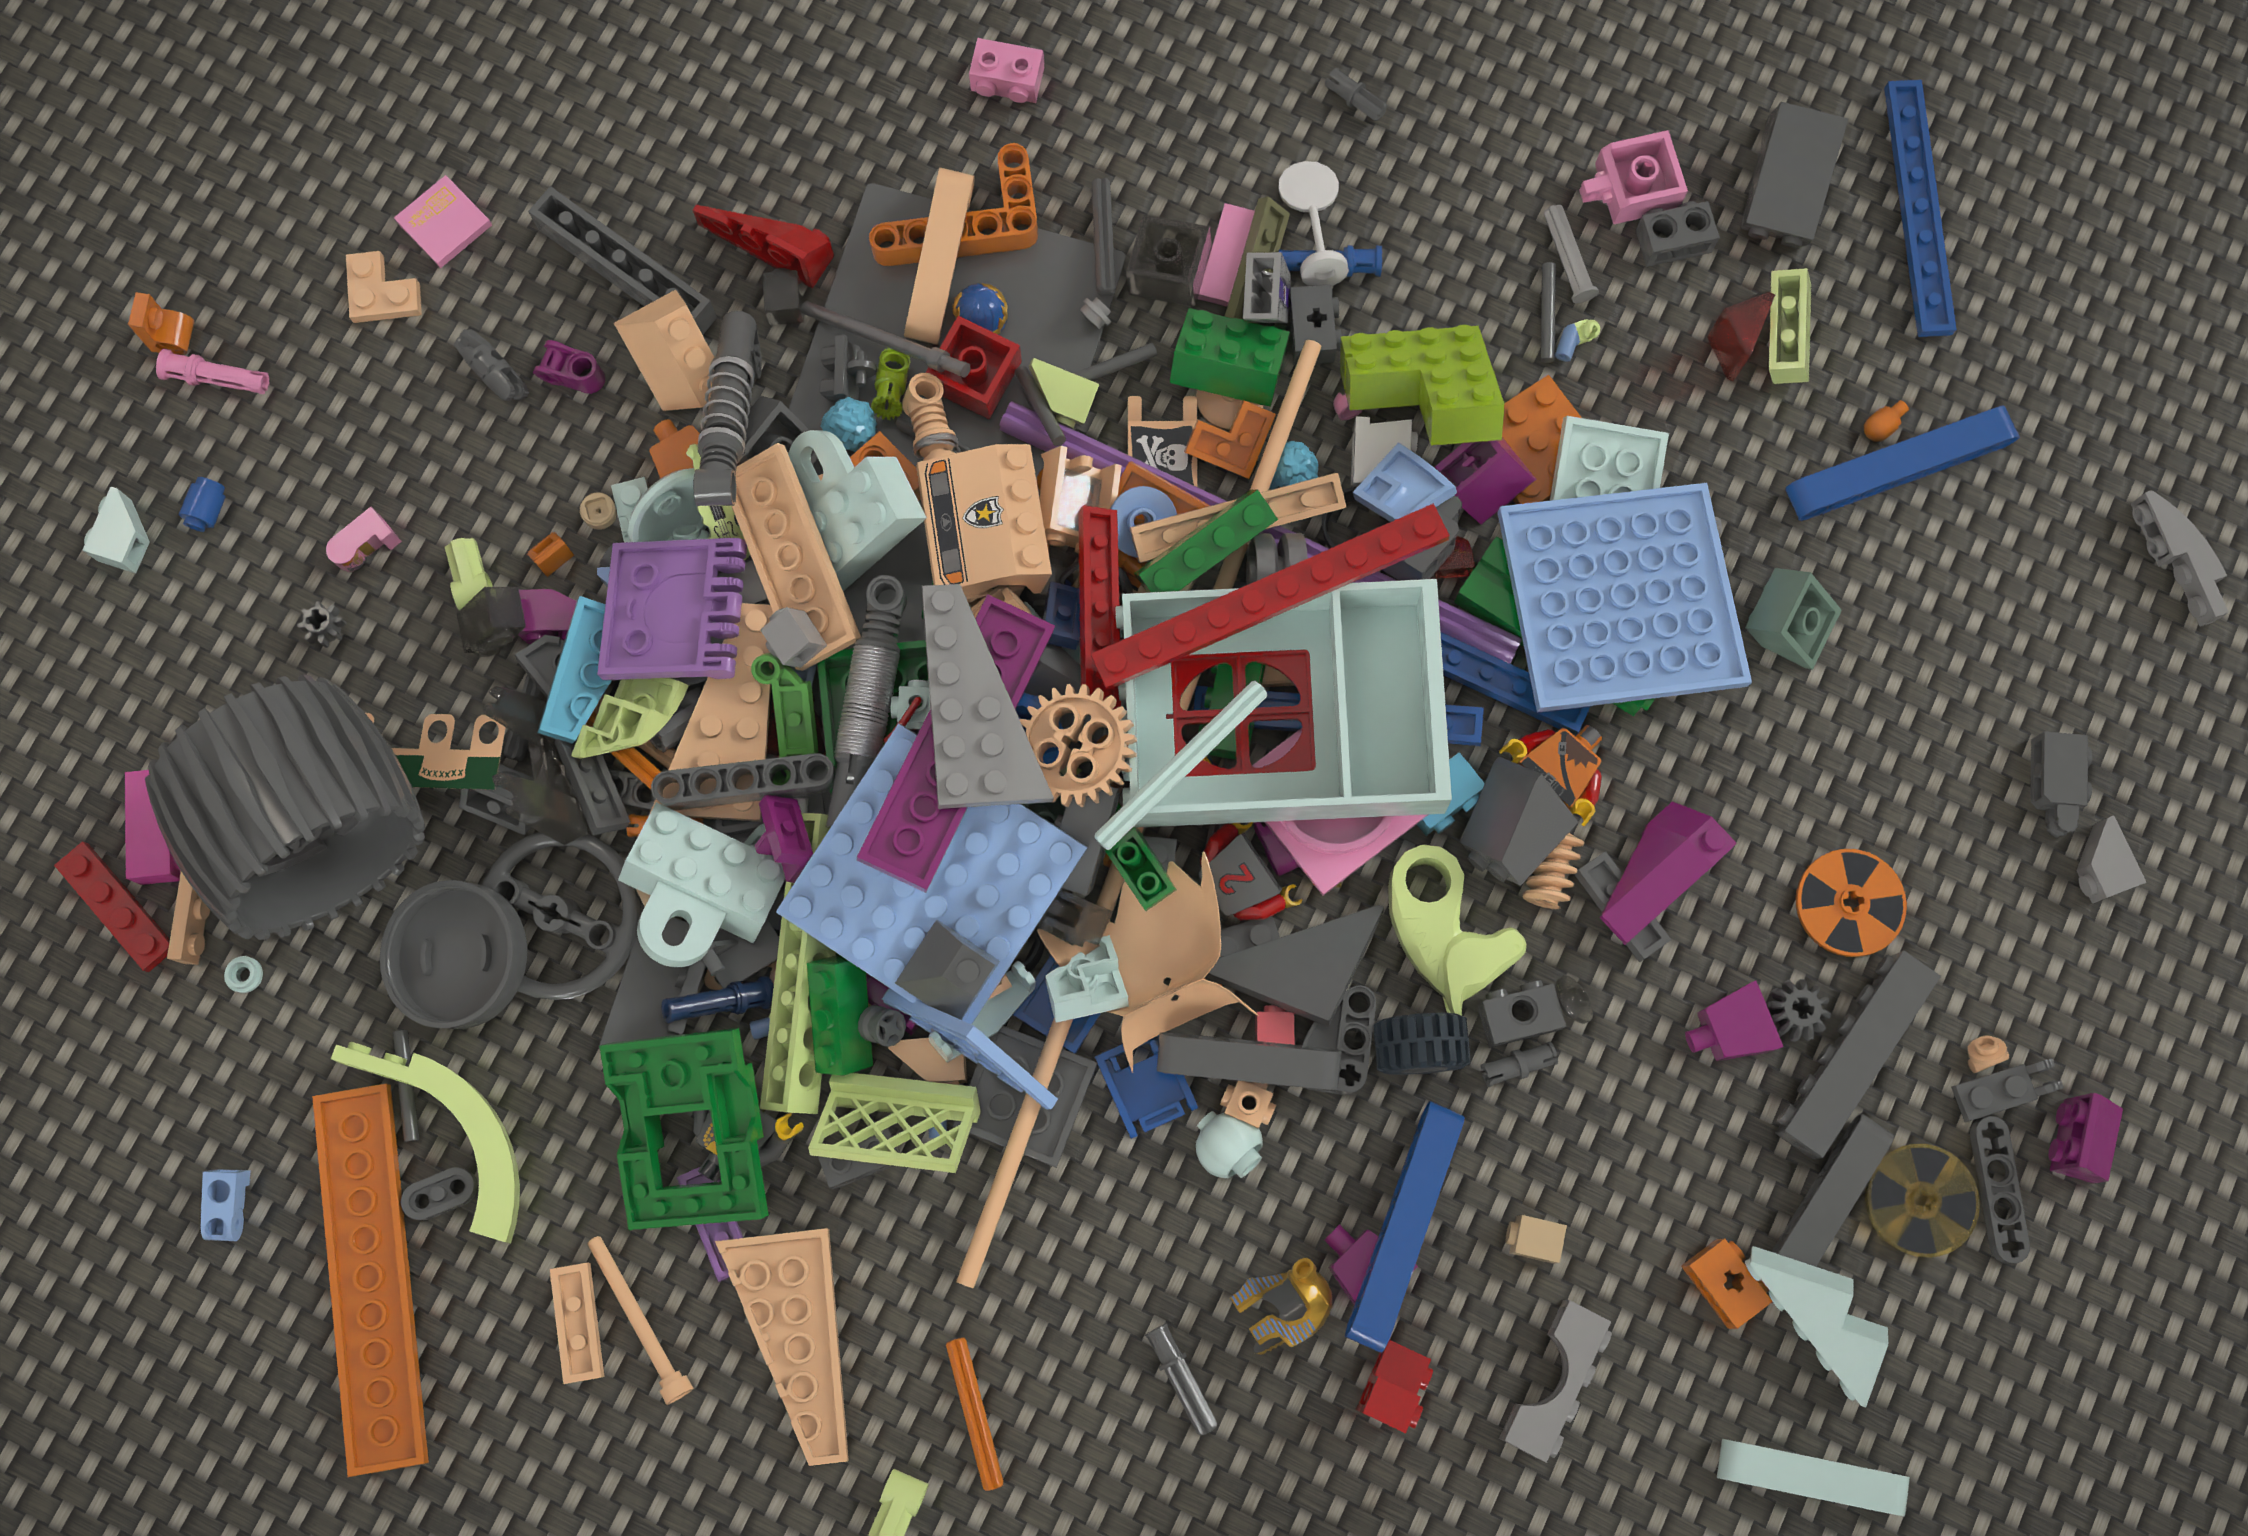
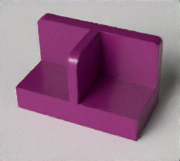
[755,795,813,883]

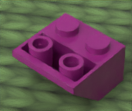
[1434,437,1537,525]
[2048,1093,2123,1183]

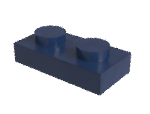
[1043,581,1080,650]

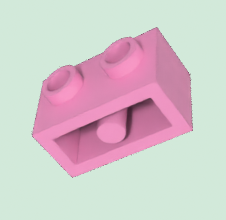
[969,38,1044,103]

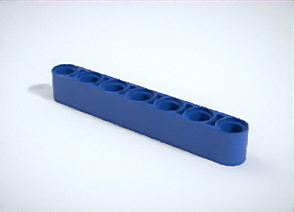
[1785,406,2020,521]
[1345,1101,1465,1353]

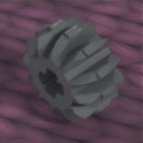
[1766,979,1831,1042]

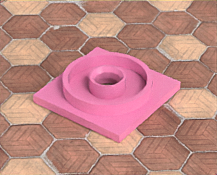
[1252,728,1429,896]

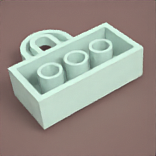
[788,430,927,591]
[618,802,785,967]

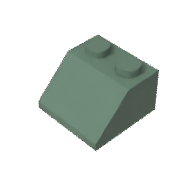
[1745,568,1842,670]

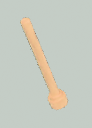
[587,1236,694,1405]

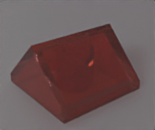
[1707,292,1775,382]

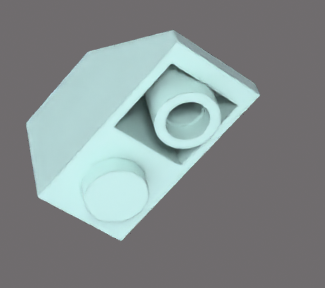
[83,487,150,573]

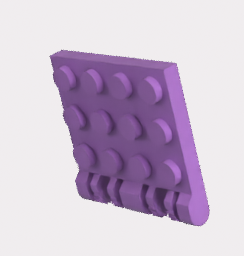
[597,538,747,680]

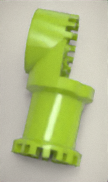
[871,348,910,420]

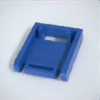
[1095,1035,1198,1139]

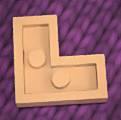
[346,251,422,323]

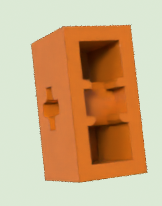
[1681,1238,1773,1329]

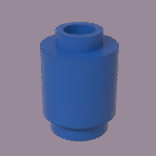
[178,477,226,532]

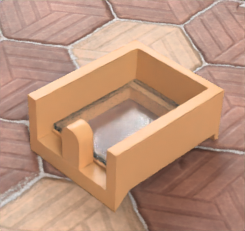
[1039,446,1122,554]

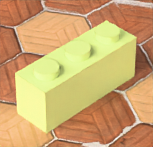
[1769,268,1811,384]

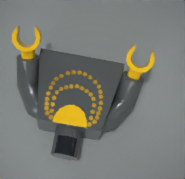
[693,1110,804,1182]

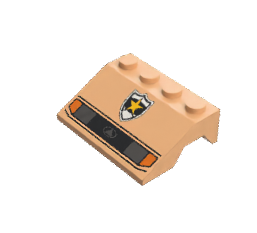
[916,444,1052,595]

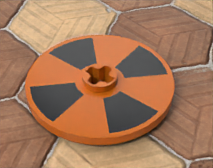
[1796,849,1907,957]

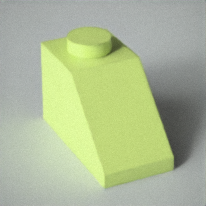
[1029,358,1099,429]

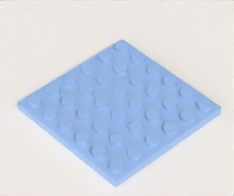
[1497,483,1752,712]
[776,724,1088,1024]

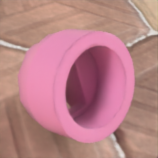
[1333,393,1362,420]

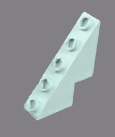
[1745,1246,1888,1407]

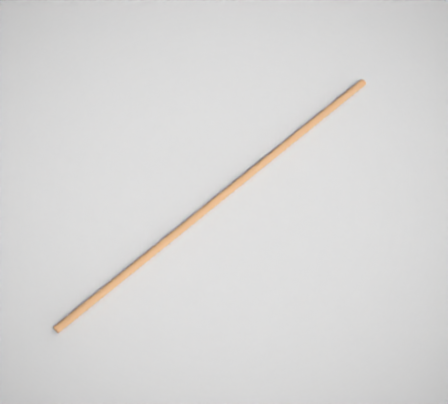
[956,340,1322,1288]

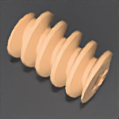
[1523,833,1584,909]

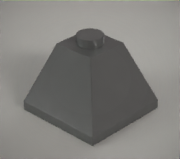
[895,920,1000,1020]

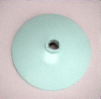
[628,468,708,542]

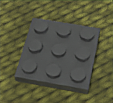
[953,1026,1097,1168]

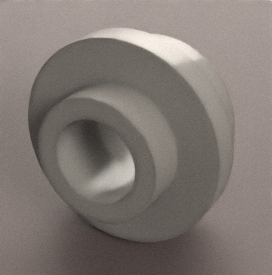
[1080,297,1111,329]

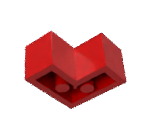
[1355,1340,1433,1433]

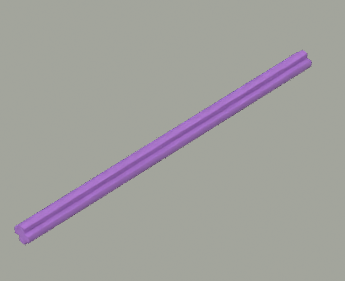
[999,401,1522,664]

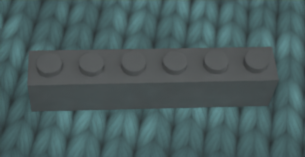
[528,186,717,335]
[1775,950,1941,1160]

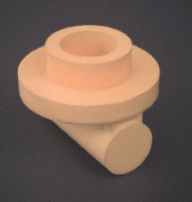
[1968,1036,2009,1073]

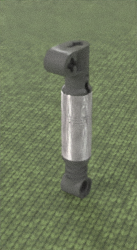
[826,575,907,828]

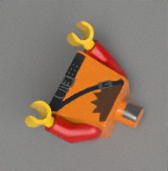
[1499,725,1602,826]

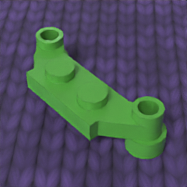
[751,653,819,786]

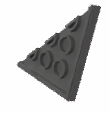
[1205,905,1384,1027]

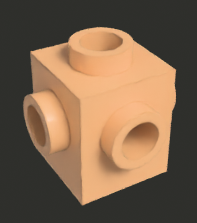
[1220,1081,1276,1129]

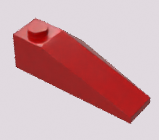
[693,205,834,289]

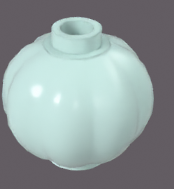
[1196,1111,1263,1178]

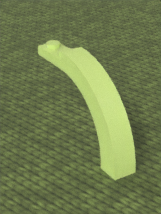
[331,1042,520,1244]

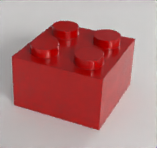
[925,316,1022,419]

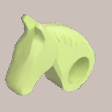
[1388,845,1527,1016]

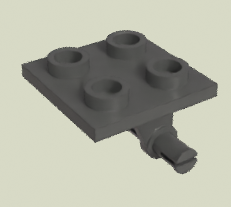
[685,918,779,989]

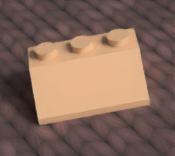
[614,290,715,411]

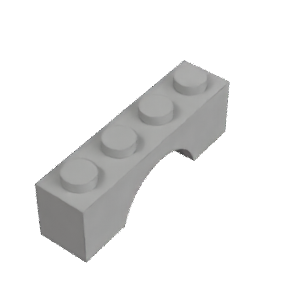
[1499,1300,1612,1463]

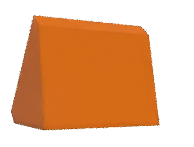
[527,532,574,577]

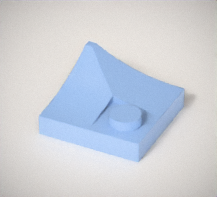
[1353,443,1457,522]

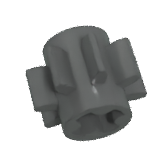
[297,601,347,648]

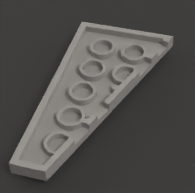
[922,584,1054,809]

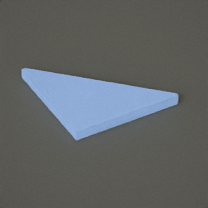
[882,988,1058,1110]

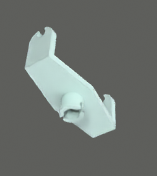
[929,961,1036,1063]

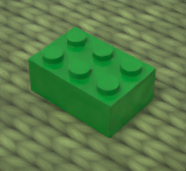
[1169,308,1290,407]

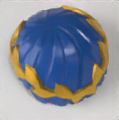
[952,283,1008,335]

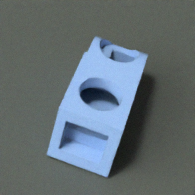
[201,1169,251,1241]

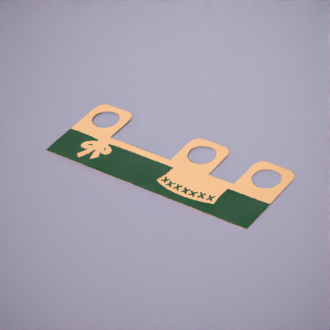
[365,713,506,790]

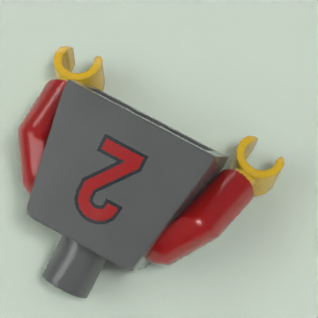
[1198,822,1302,920]

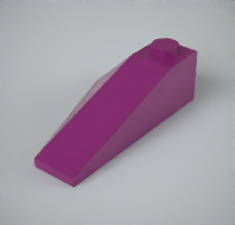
[1600,801,1737,945]

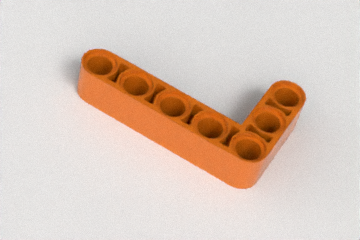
[869,143,1038,266]

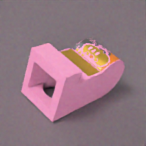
[326,507,402,572]

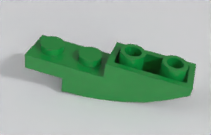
[1105,802,1177,911]

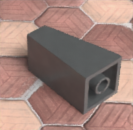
[1740,102,1848,248]

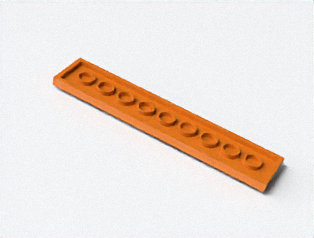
[312,1084,429,1477]

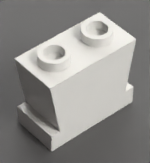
[1351,416,1418,487]

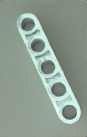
[1717,1439,1910,1517]

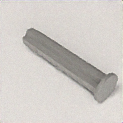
[1544,205,1599,303]

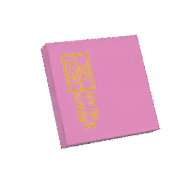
[394,175,492,268]

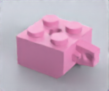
[1579,130,1688,224]

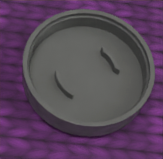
[380,880,527,1029]

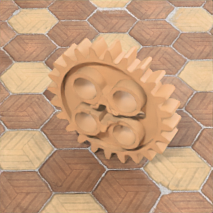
[1020,684,1137,807]

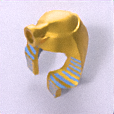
[1230,1258,1333,1355]

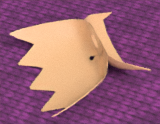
[1037,852,1259,1073]

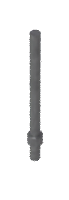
[801,301,970,377]

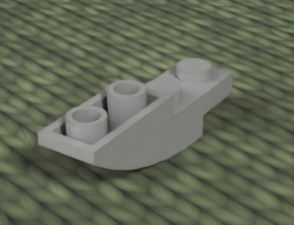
[2131,490,2229,627]

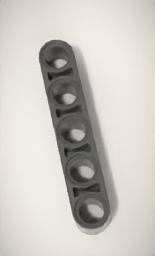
[651,754,836,810]
[1157,1032,1341,1090]
[1771,1113,1894,1267]

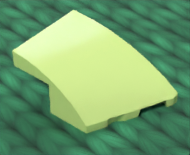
[571,678,689,759]

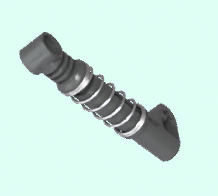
[693,311,762,506]

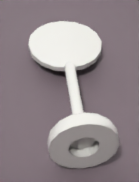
[1279,161,1349,286]

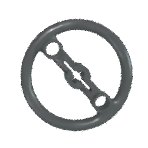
[482,829,641,1000]

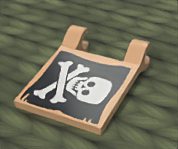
[1128,396,1197,487]

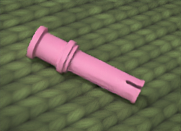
[156,349,269,394]

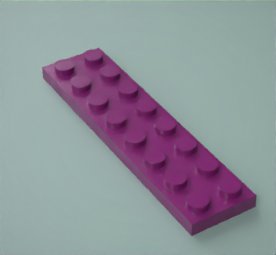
[856,594,1055,893]

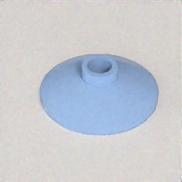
[1110,486,1177,558]

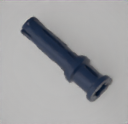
[661,976,774,1023]

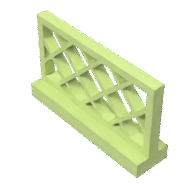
[808,1073,981,1173]

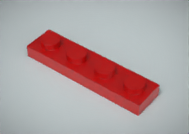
[54,841,170,972]

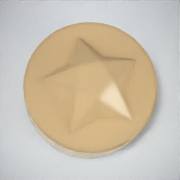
[580,493,617,530]

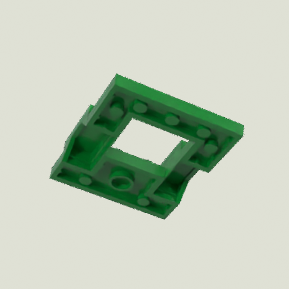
[599,1028,769,1230]

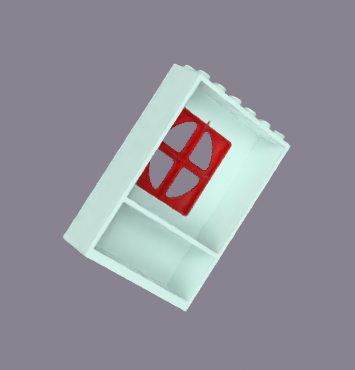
[1116,579,1452,827]

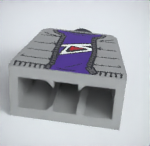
[1243,252,1290,323]

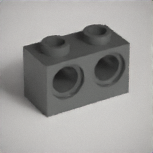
[1635,201,1720,267]

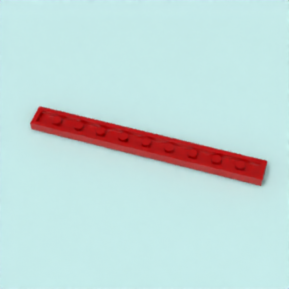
[1091,503,1450,691]

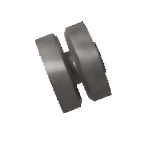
[1246,533,1308,585]

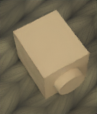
[1505,1215,1567,1264]

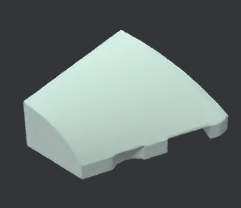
[1045,935,1129,1023]

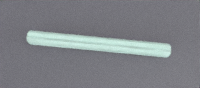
[1095,681,1267,850]

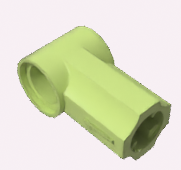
[445,538,496,612]
[868,1469,929,1536]

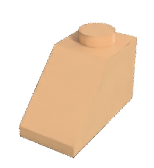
[888,1038,967,1085]

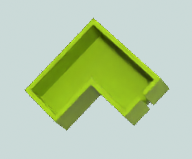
[1340,325,1505,446]

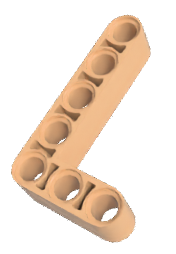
[904,167,975,345]

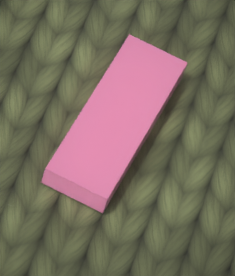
[1198,203,1255,306]

